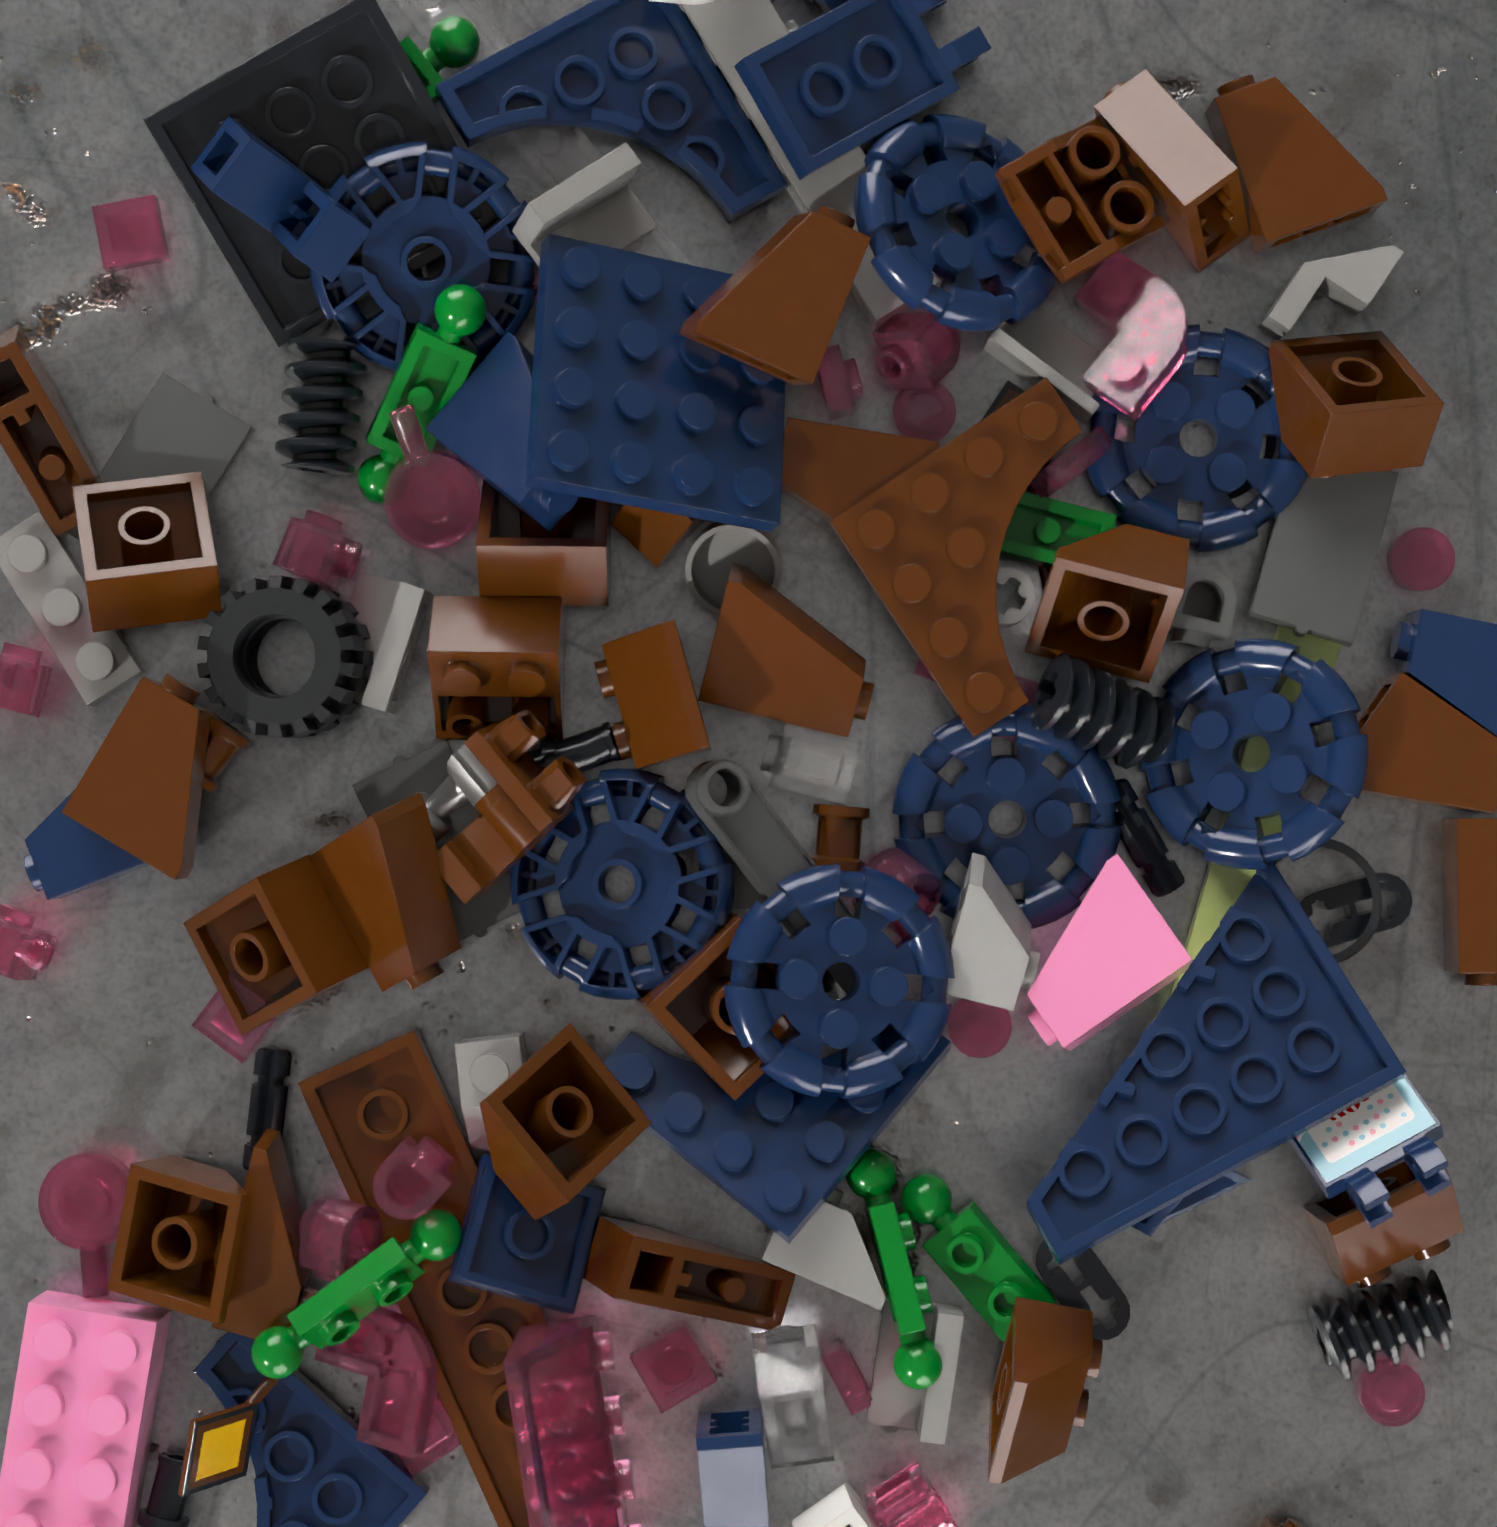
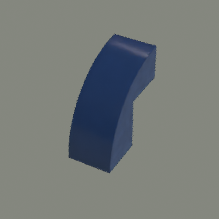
[190,116,372,283]

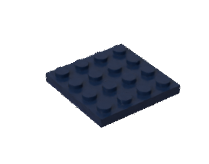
[525,234,786,532]

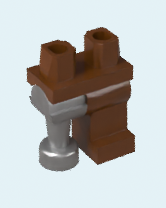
[415,709,586,904]

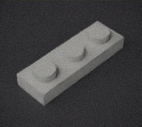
[0,511,146,706]

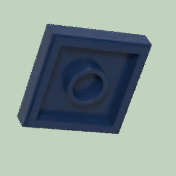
[447,1154,606,1314]

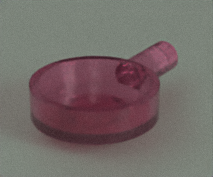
[383,405,481,549]
[38,1151,129,1298]

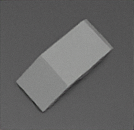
[1258,245,1404,340]

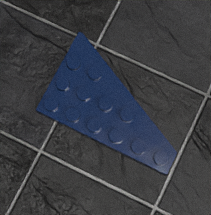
[1026,861,1406,1265]

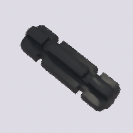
[1115,778,1185,897]
[242,1047,292,1170]

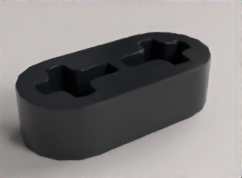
[1297,872,1412,948]
[1033,1235,1130,1340]

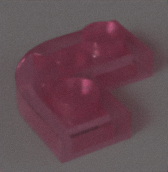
[1074,252,1188,421]
[314,1307,437,1458]

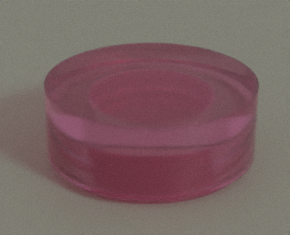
[1387,527,1455,592]
[947,998,1012,1058]
[1357,1358,1425,1427]

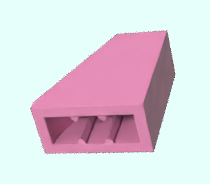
[1027,854,1193,1051]

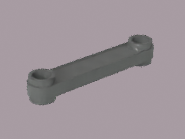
[685,759,854,999]

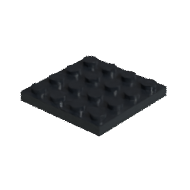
[143,0,498,347]

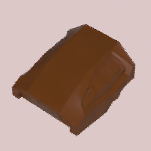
[995,116,1165,284]

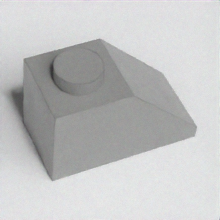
[947,853,1040,1011]
[454,1031,528,1164]
[762,1187,886,1310]

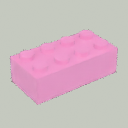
[0,1290,172,1527]

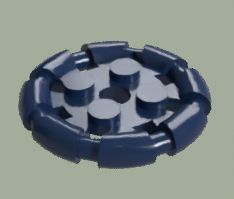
[854,114,1055,332]
[309,142,538,371]
[1083,324,1307,553]
[1139,638,1369,870]
[892,705,1122,929]
[510,768,735,1000]
[724,864,955,1099]

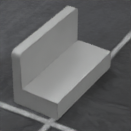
[512,143,656,266]
[984,307,1113,425]
[349,572,433,714]
[867,1297,964,1445]

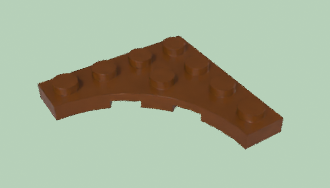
[830,377,1082,738]

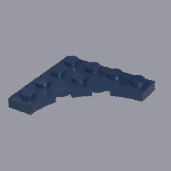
[435,0,787,221]
[604,1025,951,1244]
[193,1332,430,1527]

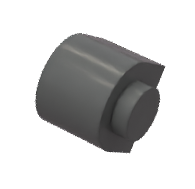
[1170,567,1237,649]

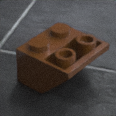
[427,596,565,741]

